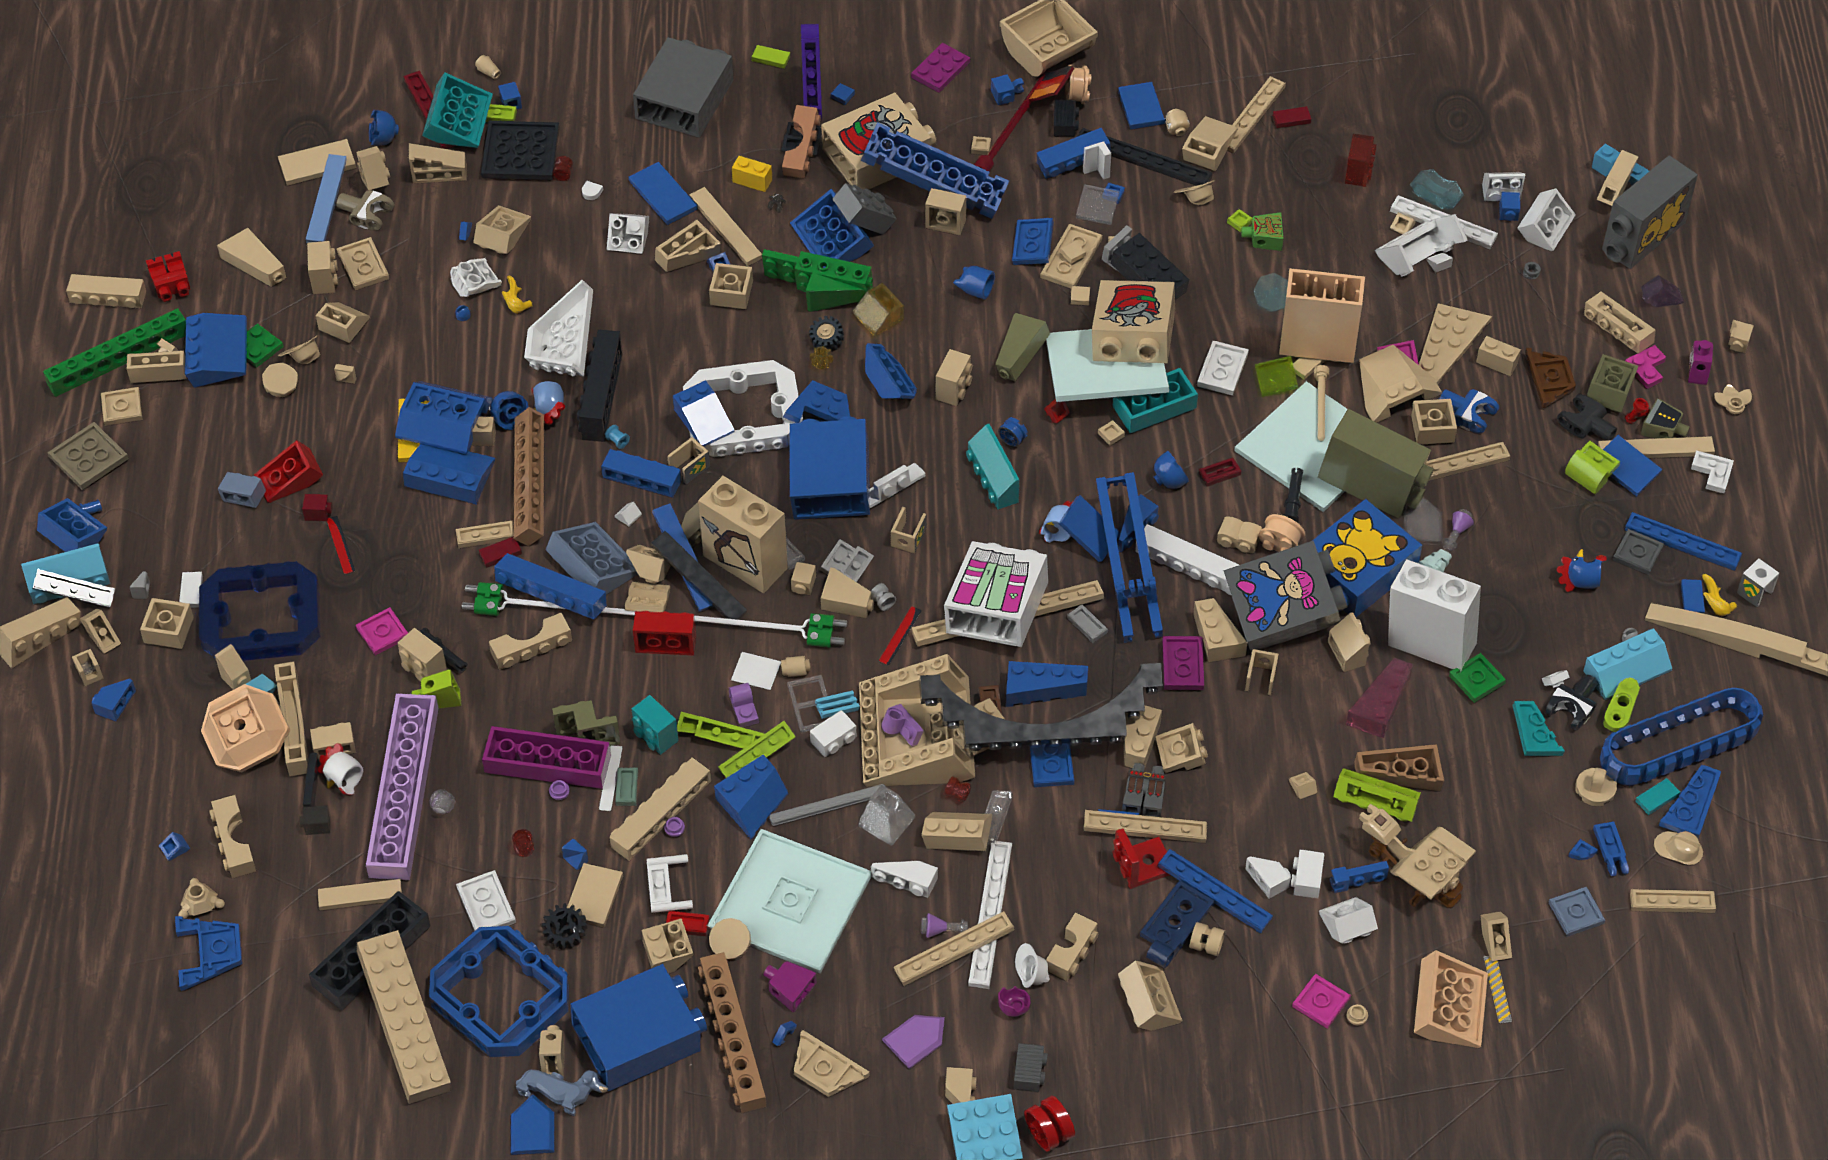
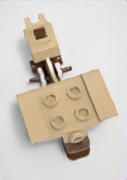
[1359,804,1476,909]

